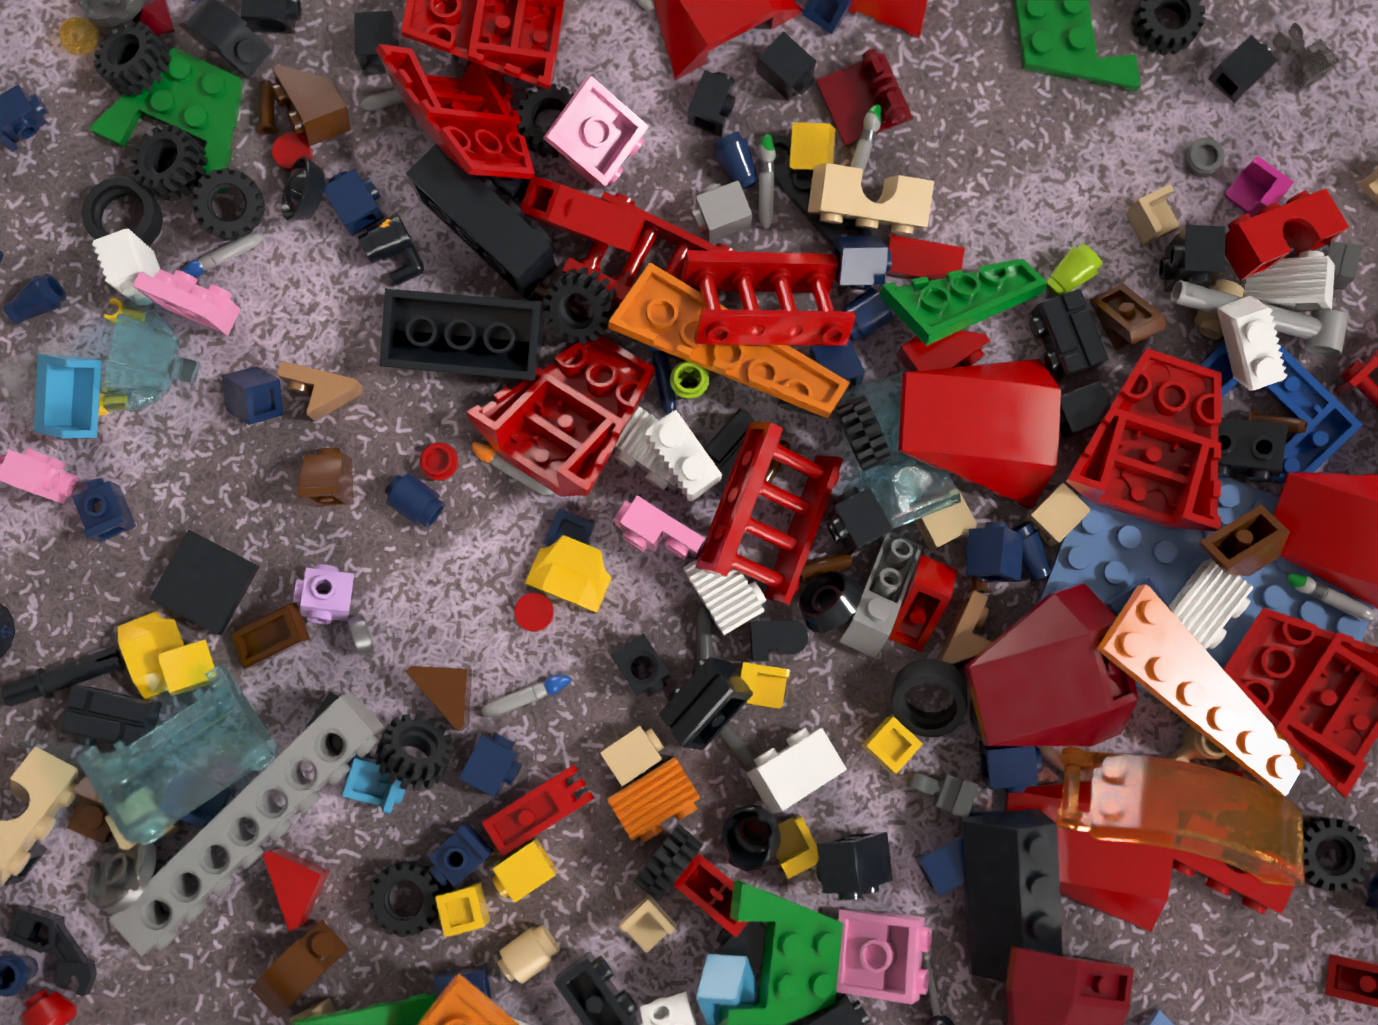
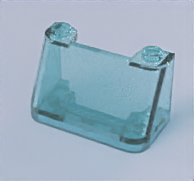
[76,663,278,845]

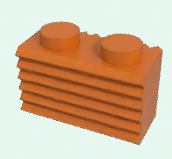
[607,756,700,842]

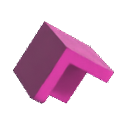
[1224,156,1294,217]

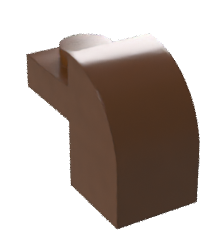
[250,920,349,1018]

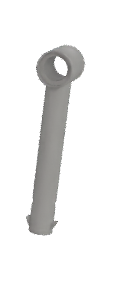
[1171,280,1348,357]

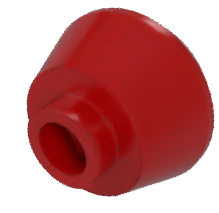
[20,989,77,1025]

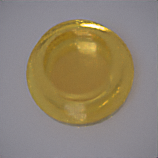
[59,17,99,55]

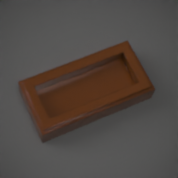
[230,603,310,669]

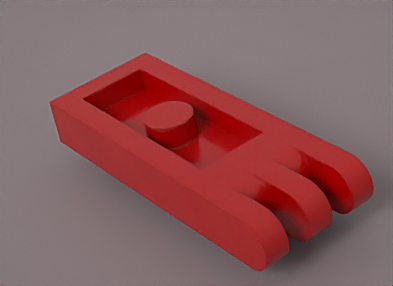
[481,764,594,857]

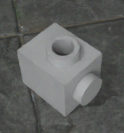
[691,180,752,241]

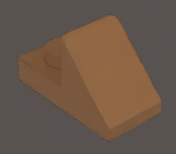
[277,361,364,421]
[937,590,993,664]

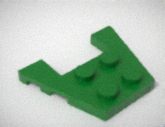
[1013,0,1141,92]
[89,47,244,194]
[718,880,843,1025]

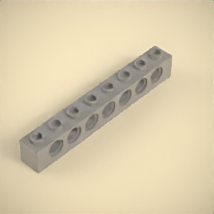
[108,692,384,956]

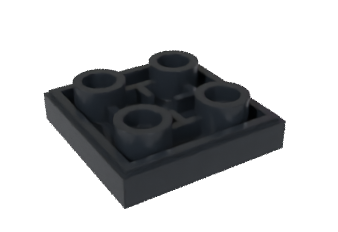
[149,530,260,635]

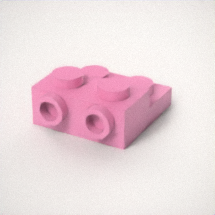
[543,76,648,188]
[133,269,241,336]
[0,448,78,504]
[614,496,705,561]
[836,908,932,1004]

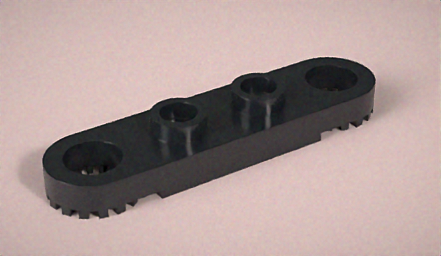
[760,135,872,246]

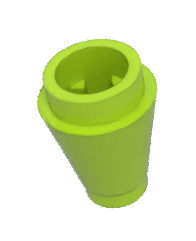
[1046,243,1103,297]
[670,361,709,399]

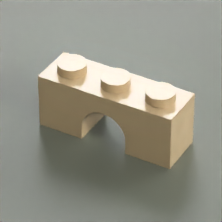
[808,163,934,235]
[0,746,78,884]

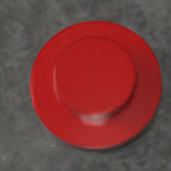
[419,442,459,481]

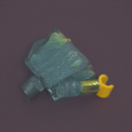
[98,298,200,416]

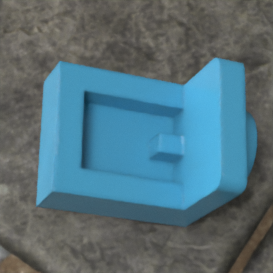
[341,755,405,814]

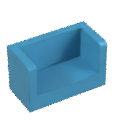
[34,354,102,438]
[696,954,760,1025]

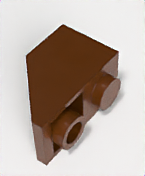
[271,65,351,147]

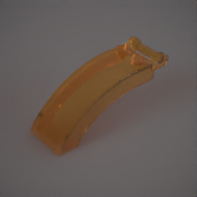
[1056,747,1304,887]

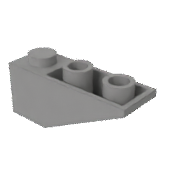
[839,532,923,658]

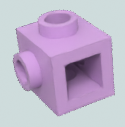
[293,564,354,624]

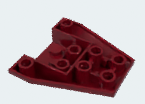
[965,583,1139,747]
[1006,947,1134,1025]

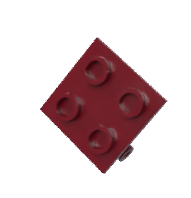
[816,49,913,146]

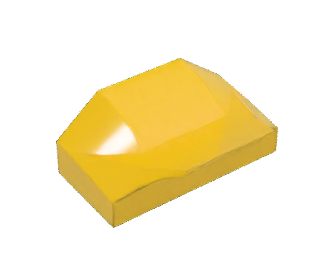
[525,535,612,613]
[117,612,184,699]

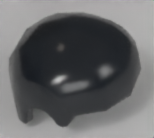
[720,804,781,872]

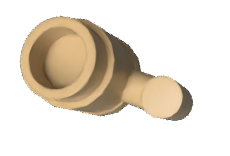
[1165,724,1226,772]

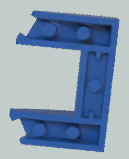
[1199,340,1363,484]

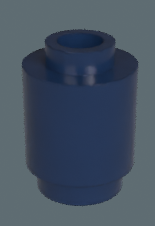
[841,287,893,342]
[385,473,445,528]

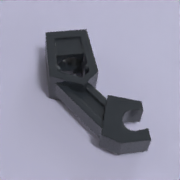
[6,905,97,997]

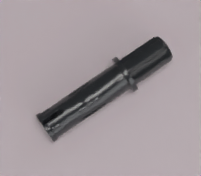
[1,645,124,707]

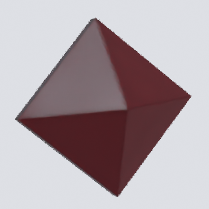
[132,0,175,36]

